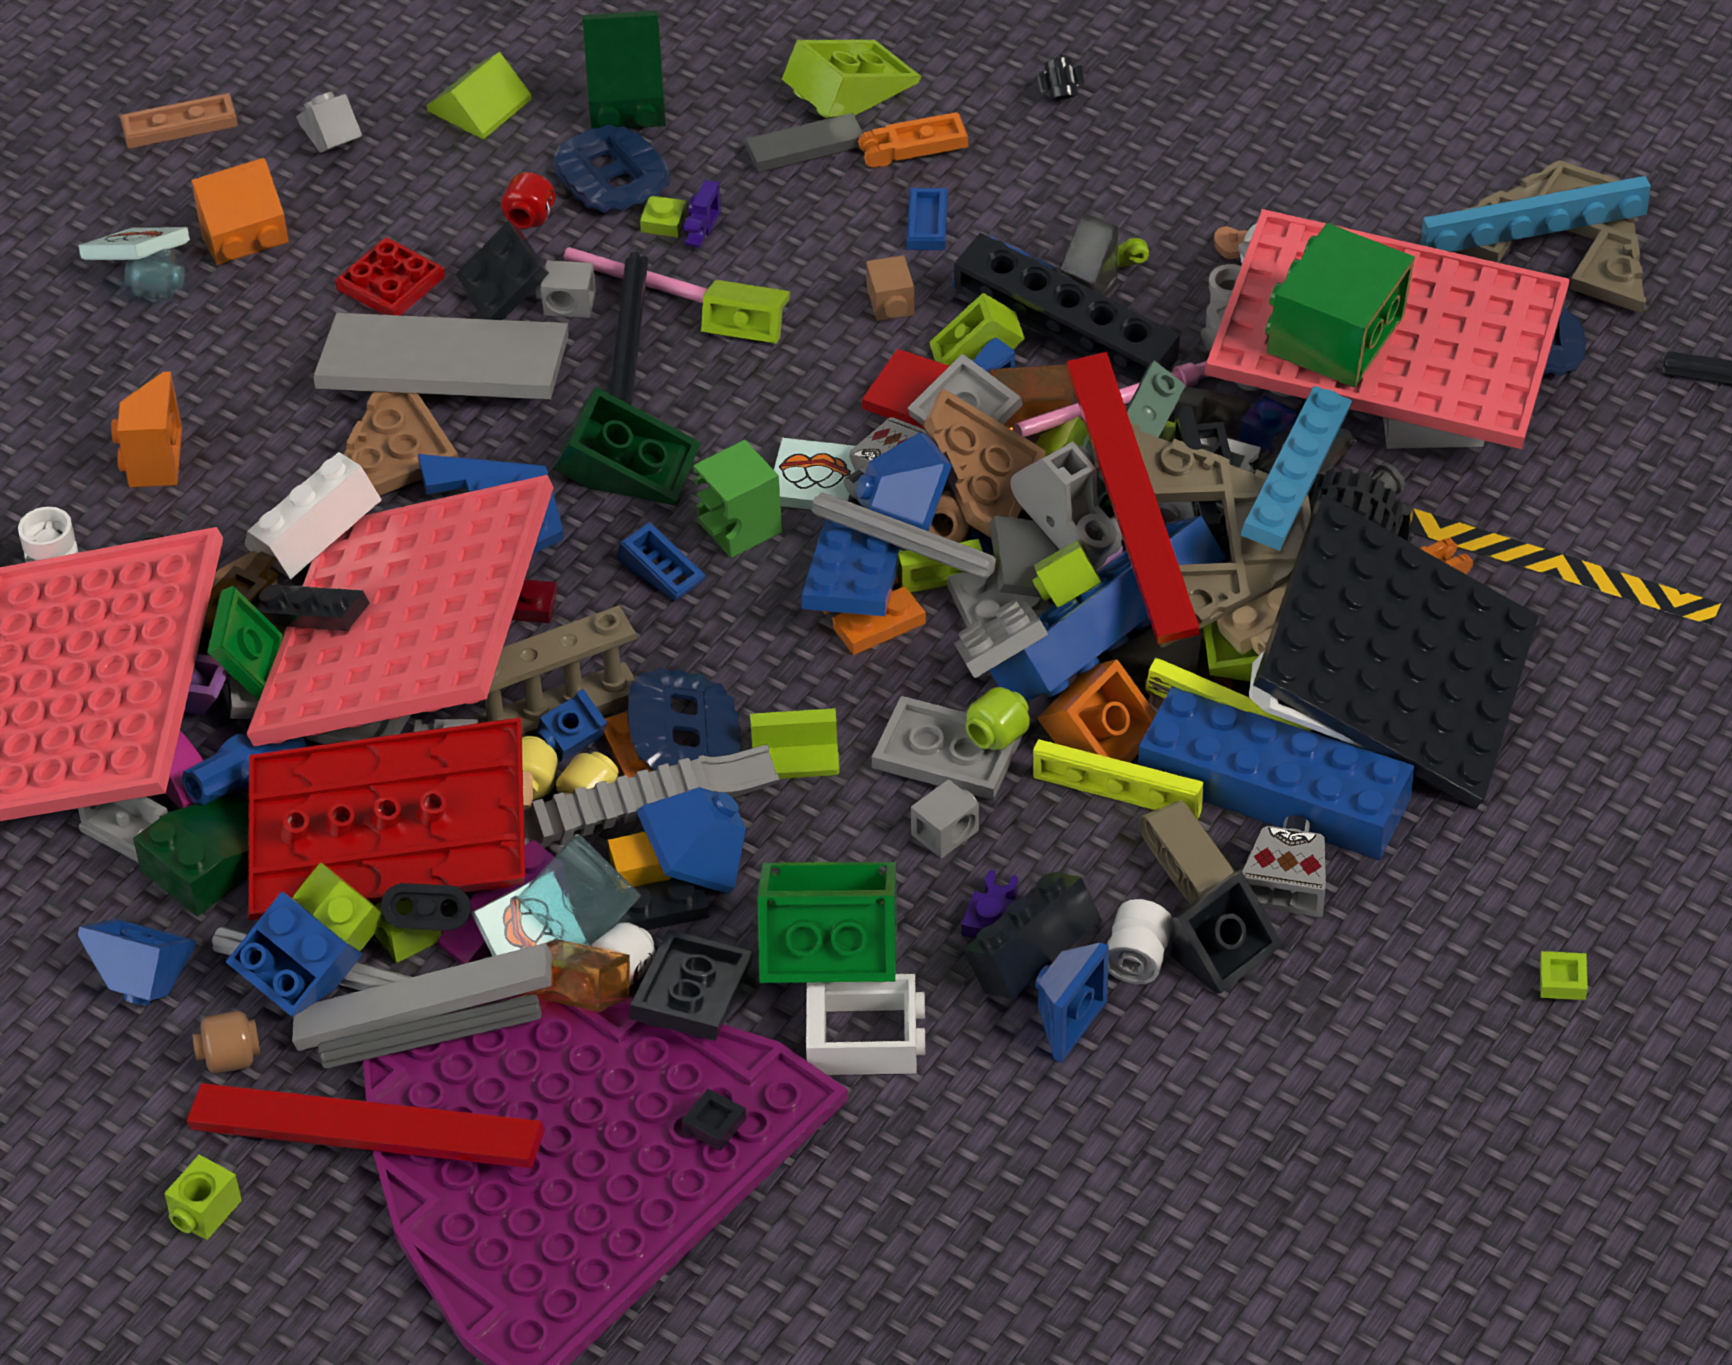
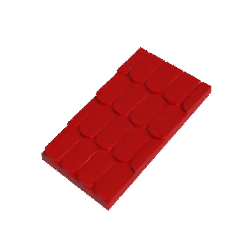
[248,717,525,920]

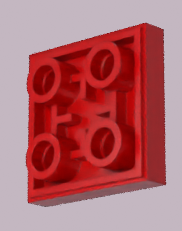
[335,237,445,316]
[862,349,949,430]

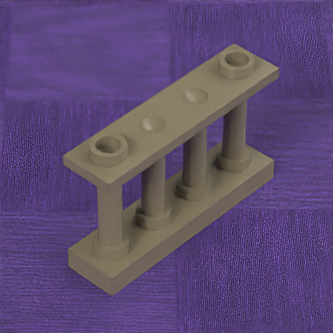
[469,605,637,738]

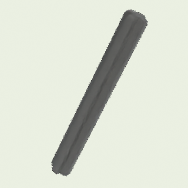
[318,994,541,1069]

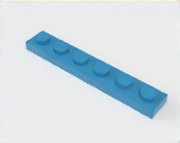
[1421,176,1651,252]
[1241,386,1352,551]

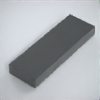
[746,113,863,172]

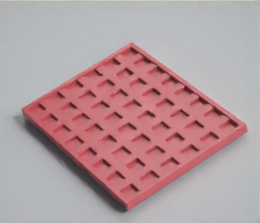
[1205,209,1570,449]
[247,475,554,747]

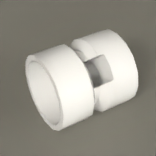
[18,506,79,562]
[1107,899,1173,984]

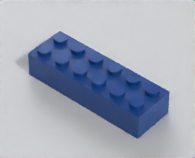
[989,516,1226,701]
[1138,687,1414,860]

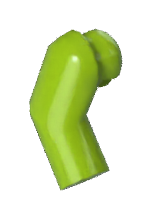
[1093,238,1149,271]

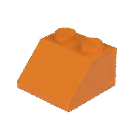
[191,158,289,265]
[111,371,182,487]
[1037,659,1156,763]

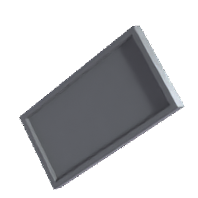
[314,313,569,399]

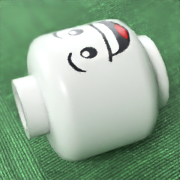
[590,923,656,988]

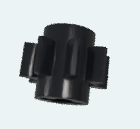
[1037,57,1085,101]

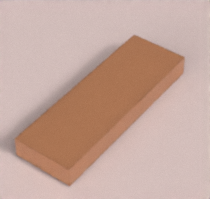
[120,93,238,149]

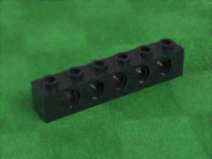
[954,233,1180,383]

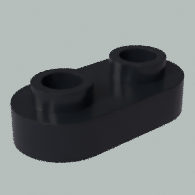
[381,883,472,931]

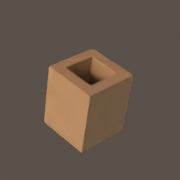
[866,255,915,321]

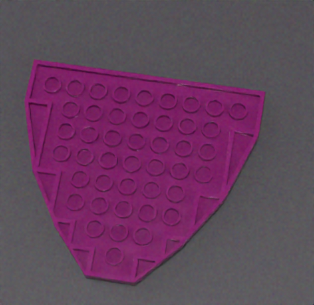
[363,989,848,1365]

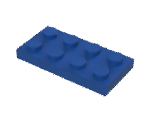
[802,519,903,616]

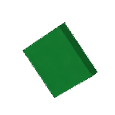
[208,586,284,701]

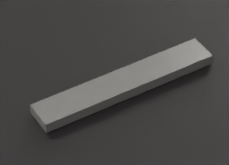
[292,943,552,1051]

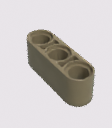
[1139,800,1234,905]

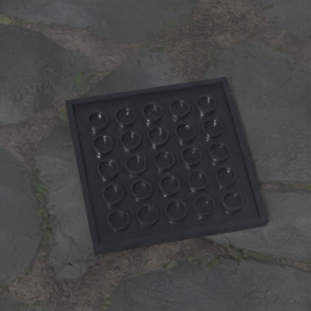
[1253,494,1539,809]

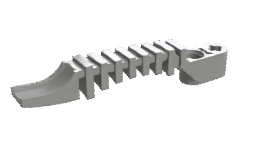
[524,745,779,848]

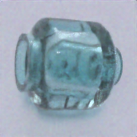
[125,250,185,300]

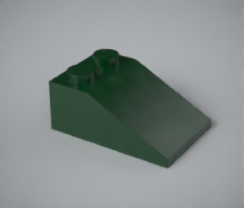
[582,10,666,129]
[553,386,701,505]
[133,792,248,917]

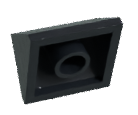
[1171,870,1283,994]

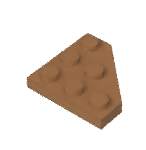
[923,388,1046,537]
[344,391,458,496]

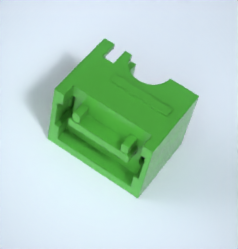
[693,440,782,558]

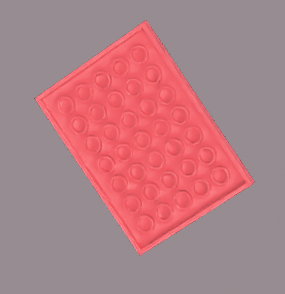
[0,527,223,821]

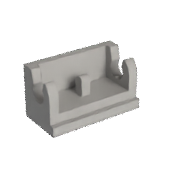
[78,797,168,863]

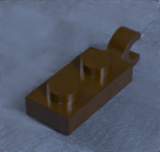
[201,551,278,640]

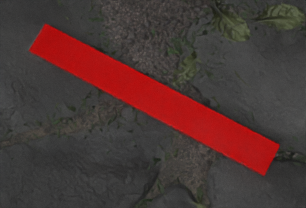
[1067,352,1200,644]
[187,1083,545,1168]

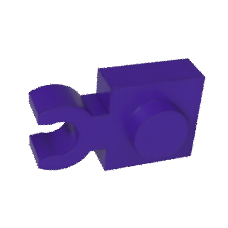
[683,180,721,248]
[961,870,1018,939]

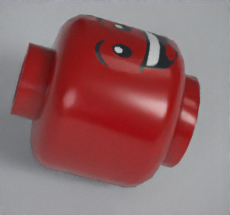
[501,172,556,229]

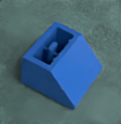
[226,892,363,1017]

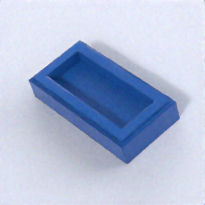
[907,188,948,250]

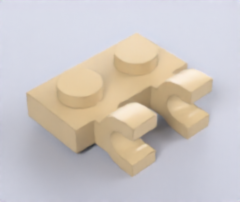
[1217,582,1288,656]

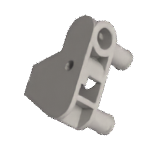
[1010,442,1123,570]

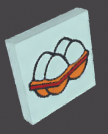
[79,227,190,260]
[774,438,855,510]
[471,872,590,971]

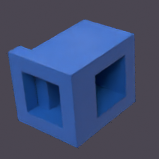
[537,689,607,762]

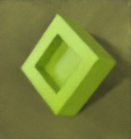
[640,196,687,237]
[1540,951,1588,1000]

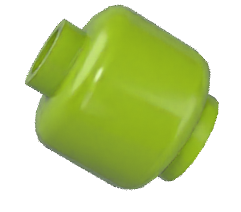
[966,687,1030,751]

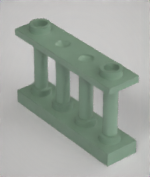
[1081,361,1186,506]

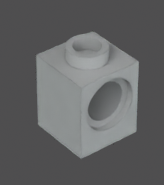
[536,260,596,318]
[911,779,979,859]

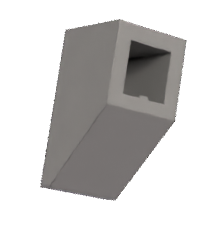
[296,91,362,153]

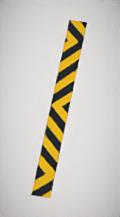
[1411,509,1721,625]

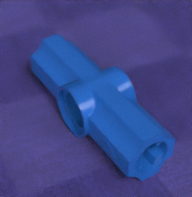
[181,734,306,805]

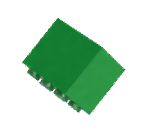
[1265,223,1415,388]
[758,862,897,983]

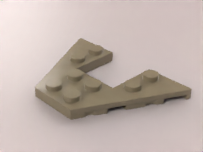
[1458,160,1646,314]
[1131,424,1311,647]

